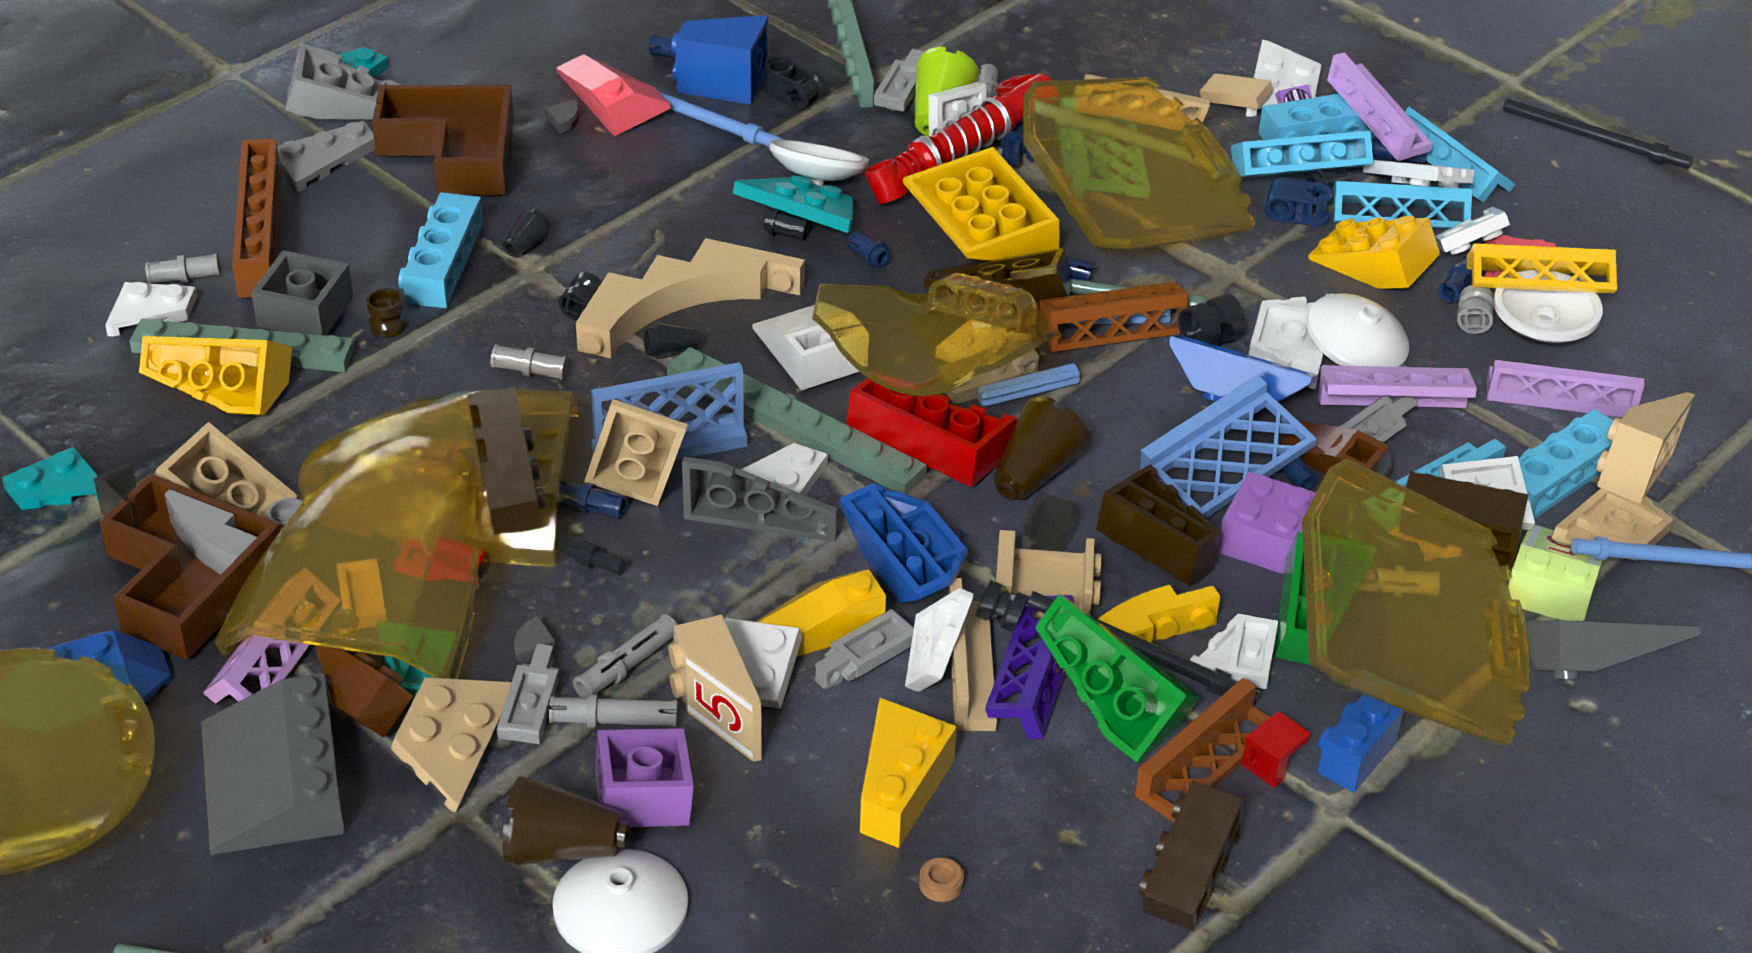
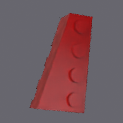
[846,375,1017,487]

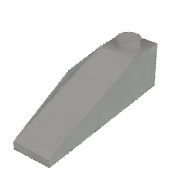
[285,43,400,119]

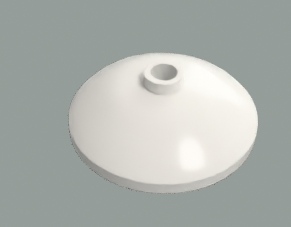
[769,139,869,186]
[1494,270,1603,343]
[1306,293,1409,367]
[553,849,688,953]

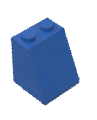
[672,15,768,105]

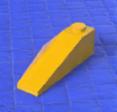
[139,336,292,415]
[755,569,886,657]

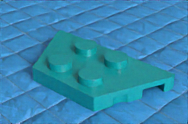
[733,175,853,233]

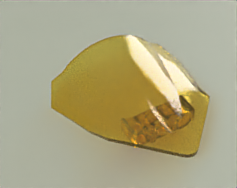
[812,273,1061,396]

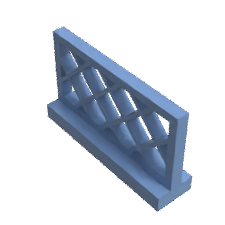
[591,362,747,460]
[1140,375,1317,518]

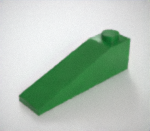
[1035,594,1200,763]

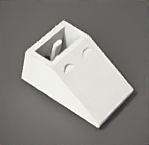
[753,304,867,390]

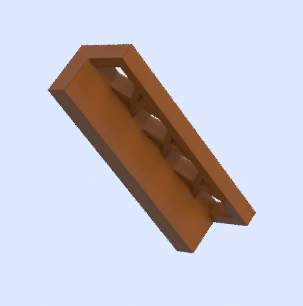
[1040,282,1187,352]
[1135,678,1270,822]

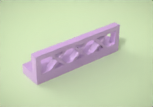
[1327,52,1433,161]
[1487,360,1644,417]
[1318,365,1477,408]
[203,569,342,704]

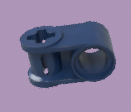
[1264,178,1332,227]

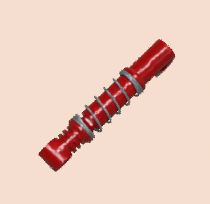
[864,73,1057,204]

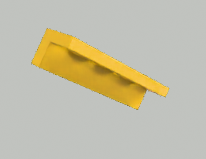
[1467,243,1617,293]

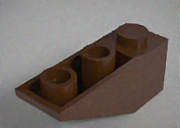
[1280,421,1393,497]
[314,635,413,738]

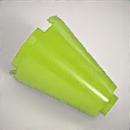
[915,47,979,137]

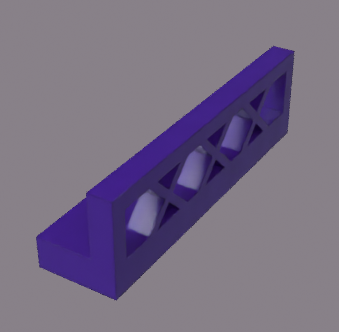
[985,595,1075,739]

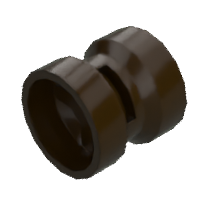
[366,288,406,338]

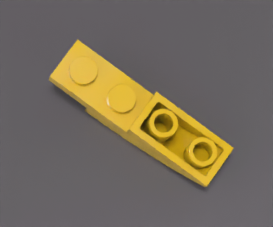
[1098,584,1220,643]

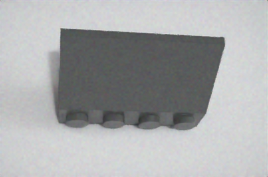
[201,673,345,855]

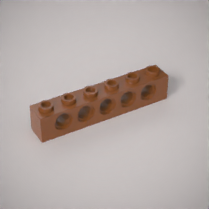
[232,138,281,298]

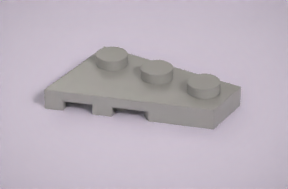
[278,120,375,193]

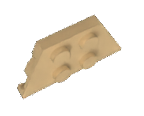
[1551,489,1674,560]
[390,677,511,813]

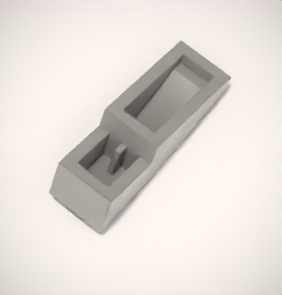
[165,489,257,575]

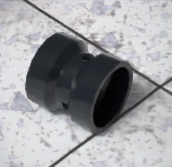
[559,272,602,321]
[975,580,1028,632]

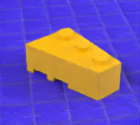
[860,698,957,848]

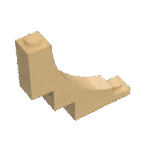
[576,238,805,358]

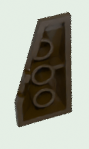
[923,248,1073,303]

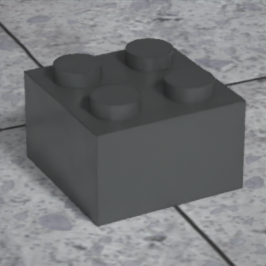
[251,250,353,336]

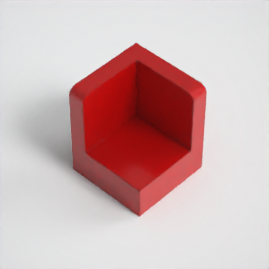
[1241,711,1310,788]

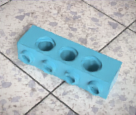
[1259,94,1376,140]
[1231,131,1373,179]
[398,193,483,308]
[1518,409,1613,519]

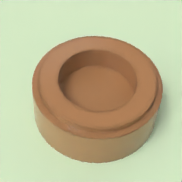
[919,857,964,902]

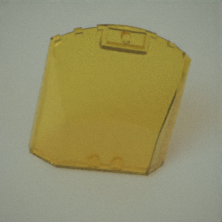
[1023,77,1255,249]
[1302,459,1530,746]

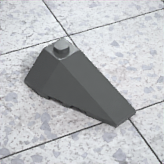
[682,457,838,542]
[1515,620,1701,679]

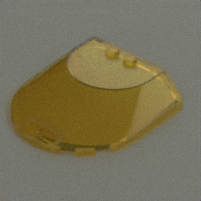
[0,648,155,876]

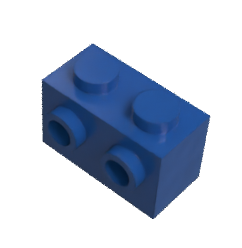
[1317,690,1404,793]

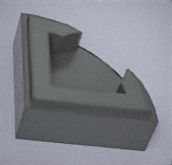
[545,99,579,134]
[514,616,556,665]

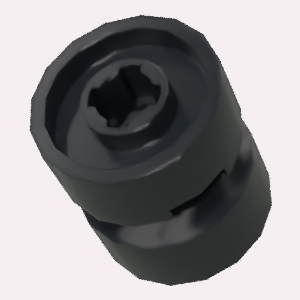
[1178,293,1246,346]

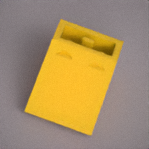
[1308,215,1440,289]

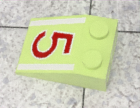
[1504,525,1603,621]

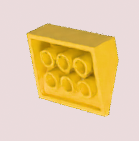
[903,147,1059,260]

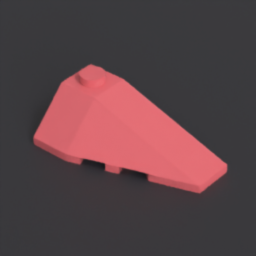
[556,54,671,137]

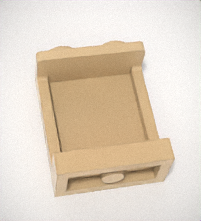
[996,530,1101,617]

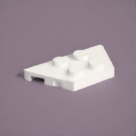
[1246,40,1321,117]
[1363,160,1474,188]
[1249,294,1332,389]

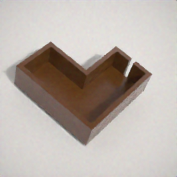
[372,85,514,196]
[99,474,286,660]

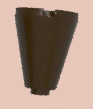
[993,396,1090,500]
[502,776,631,865]

